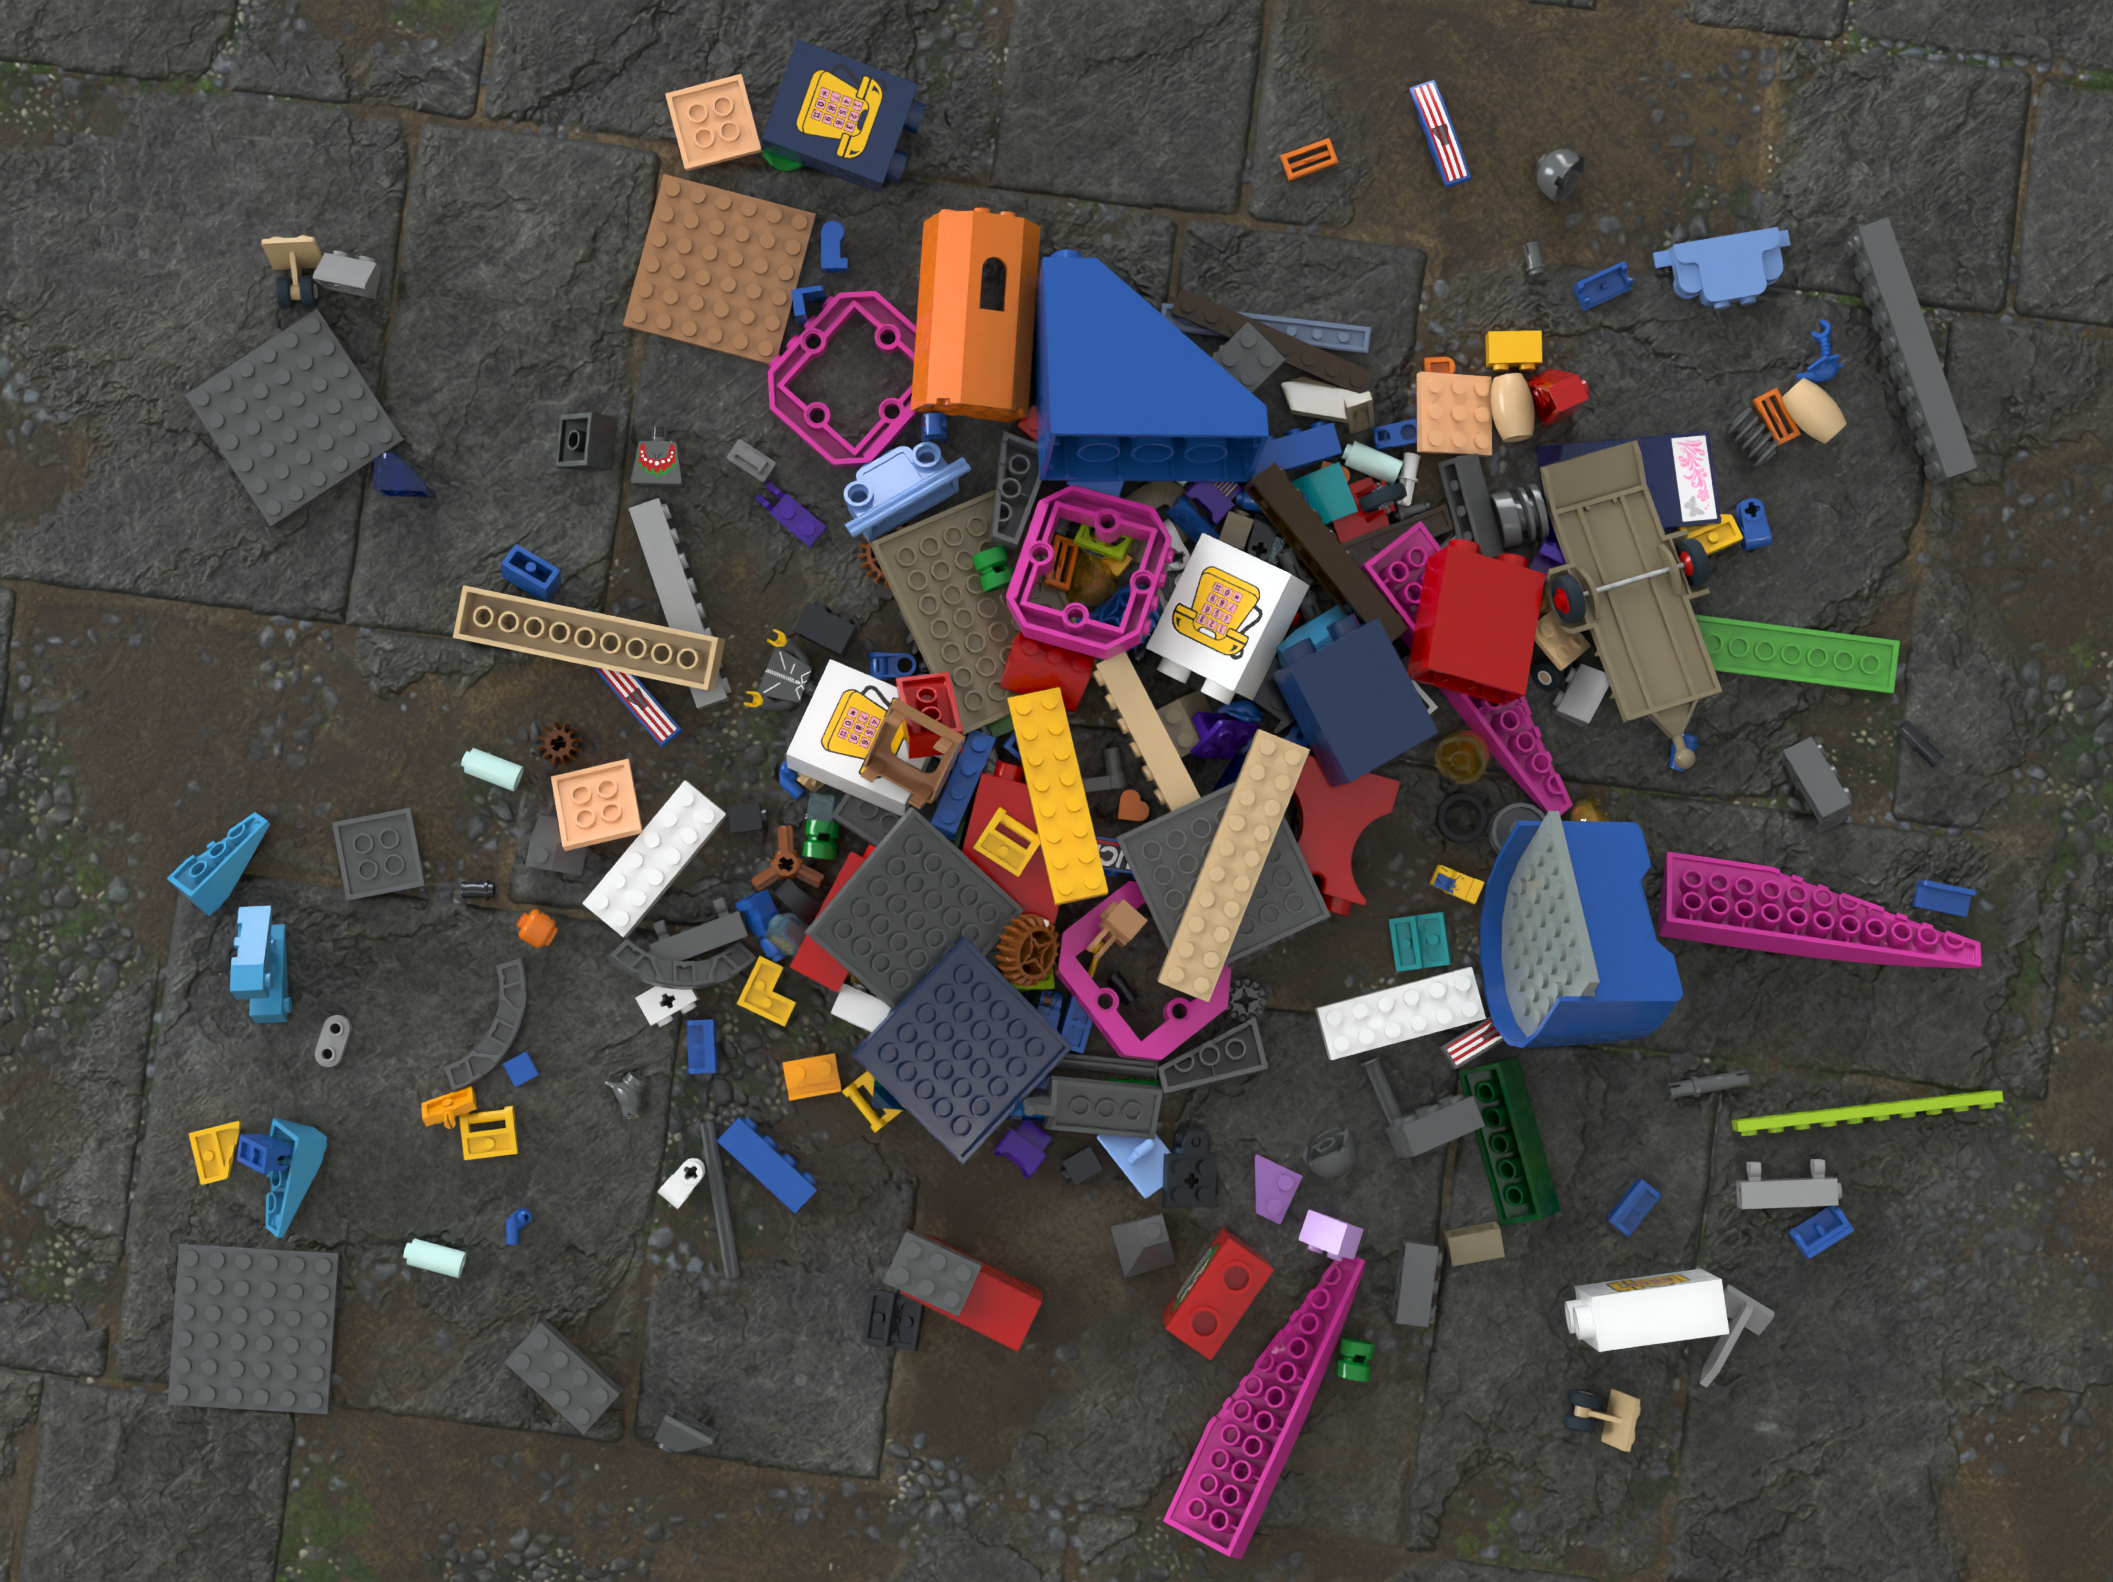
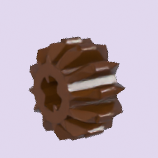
[537,722,583,767]

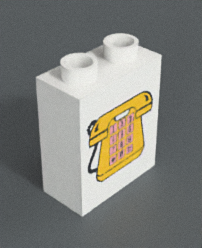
[1146,533,1310,705]
[786,659,943,816]
[1565,1269,1729,1352]

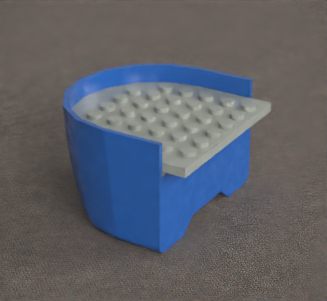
[1480,811,1683,1048]

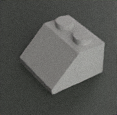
[313,251,382,299]
[1552,664,1610,727]

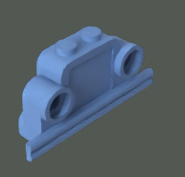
[1653,227,1791,310]
[844,442,971,543]

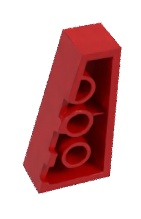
[1525,368,1590,428]

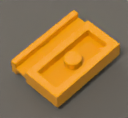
[783,1053,842,1101]

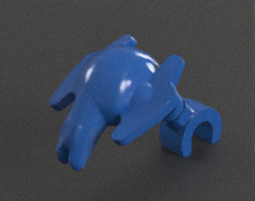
[1796,320,1843,384]
[1217,700,1264,755]

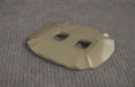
[1109,481,1197,563]

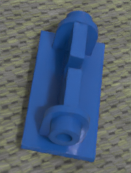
[1165,495,1219,545]

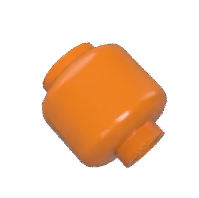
[516,909,558,948]

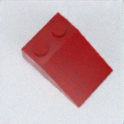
[896,672,963,759]

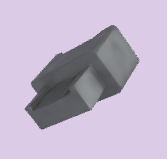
[727,439,778,485]

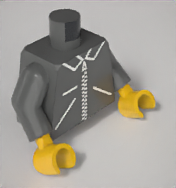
[744,629,819,712]

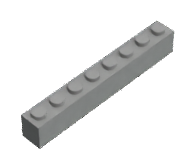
[629,498,732,710]

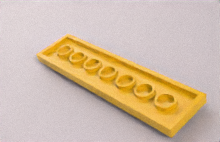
[1007,687,1108,906]

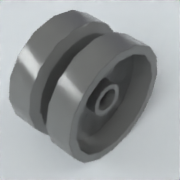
[1487,802,1545,855]

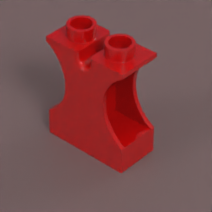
[1292,755,1400,917]

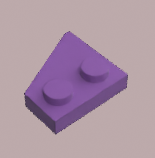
[1254,1154,1303,1224]

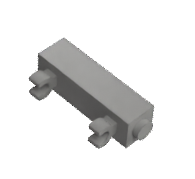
[1736,1159,1842,1209]

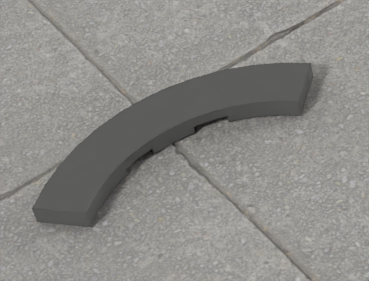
[607,939,757,990]
[444,957,527,1092]

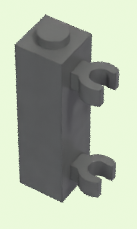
[647,897,750,962]

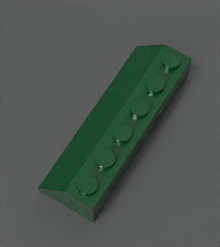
[1458,1056,1561,1226]

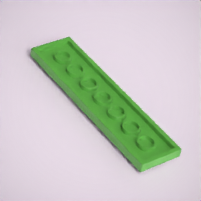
[1695,615,1900,694]

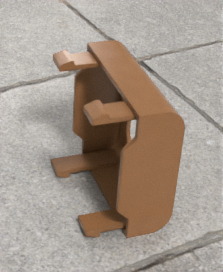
[860,699,966,809]

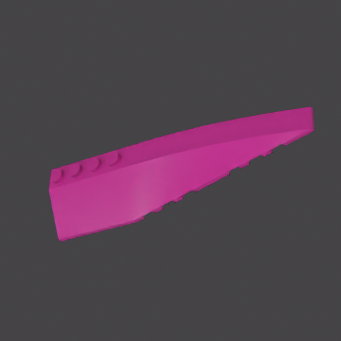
[1359,521,1573,816]
[1658,852,1981,969]
[1163,1256,1367,1559]

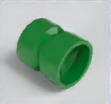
[972,546,1014,593]
[802,819,841,861]
[1335,1338,1375,1382]

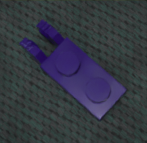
[755,482,827,548]

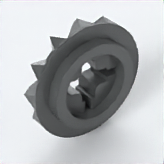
[1226,979,1266,1022]

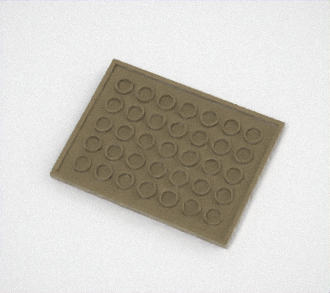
[870,490,1098,735]

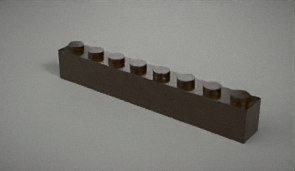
[1244,462,1408,642]

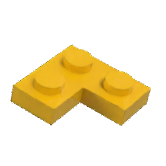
[737,956,797,1027]

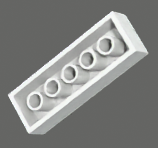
[582,780,728,938]
[1315,967,1486,1060]

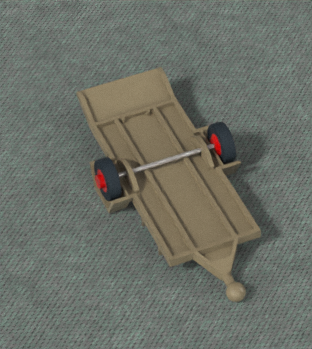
[1540,440,1723,769]

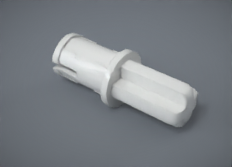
[1396,453,1421,506]

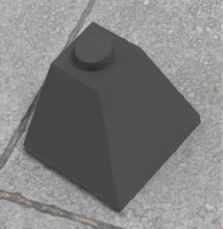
[526,815,588,876]
[1110,1212,1176,1278]
[654,1408,719,1453]

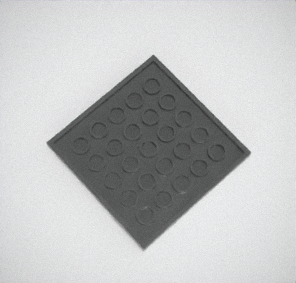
[185,309,405,528]
[1116,782,1331,965]
[804,807,1024,1010]
[168,1243,341,1414]

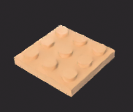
[665,74,762,171]
[1417,372,1492,457]
[551,759,643,851]

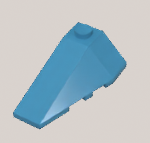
[265,1118,327,1238]

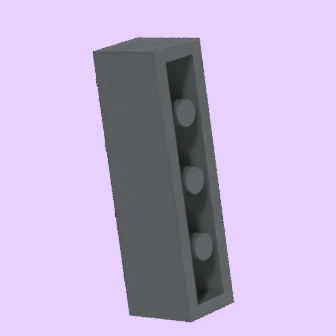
[1438,453,1504,559]

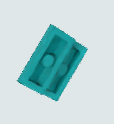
[1291,462,1358,525]
[1389,912,1452,972]

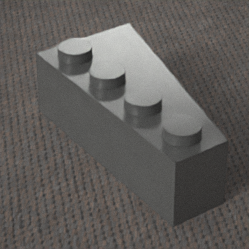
[989,431,1042,554]
[1158,1017,1268,1096]

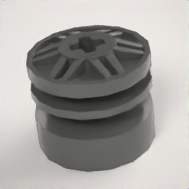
[1489,483,1549,548]

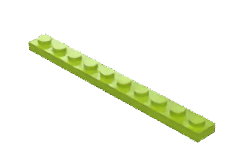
[1732,1090,2003,1136]

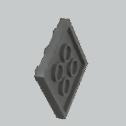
[332,808,427,901]

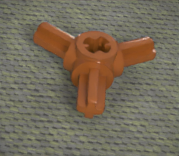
[751,825,824,891]

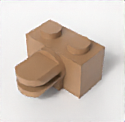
[1086,899,1148,959]

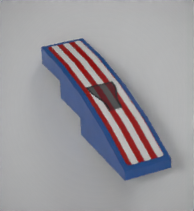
[1409,80,1471,188]
[594,667,683,748]

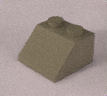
[1156,689,1213,758]

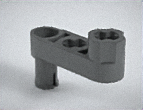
[1081,747,1127,792]

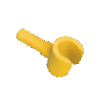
[1088,941,1104,978]

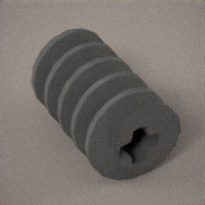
[1727,407,1780,467]

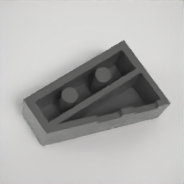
[1782,736,1853,834]

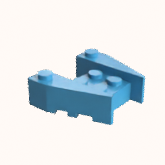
[230,906,292,1023]

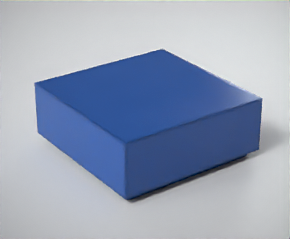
[503,1051,540,1087]

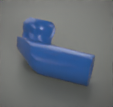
[779,761,806,801]
[506,1208,532,1245]

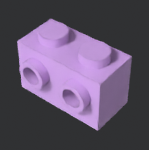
[1299,1210,1364,1262]

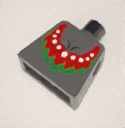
[631,426,684,488]

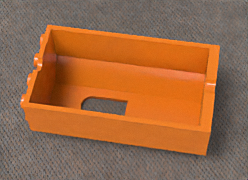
[911,208,1041,423]

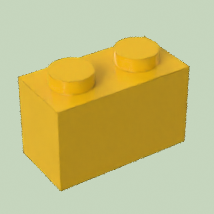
[1485,331,1542,372]

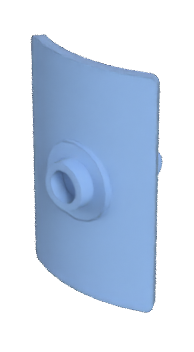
[1097,1134,1171,1198]

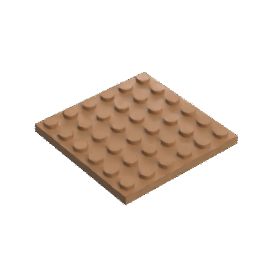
[623,174,817,365]

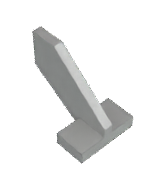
[1700,1284,1775,1388]

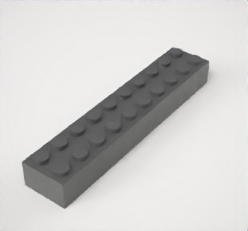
[1845,217,1977,485]

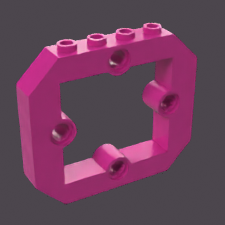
[768,291,920,468]
[1006,485,1175,660]
[1055,881,1231,1062]

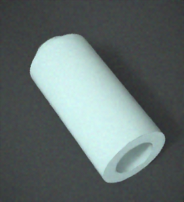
[1342,441,1403,485]
[461,748,524,791]
[403,1239,467,1278]

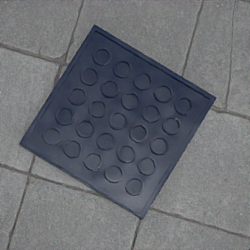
[851,936,1073,1165]

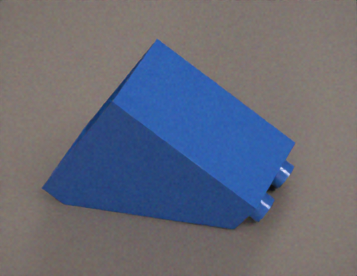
[1033,250,1269,482]

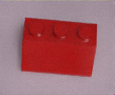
[999,631,1095,712]

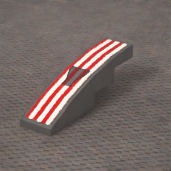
[1440,1015,1504,1070]

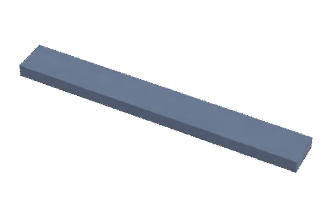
[1161,303,1371,355]

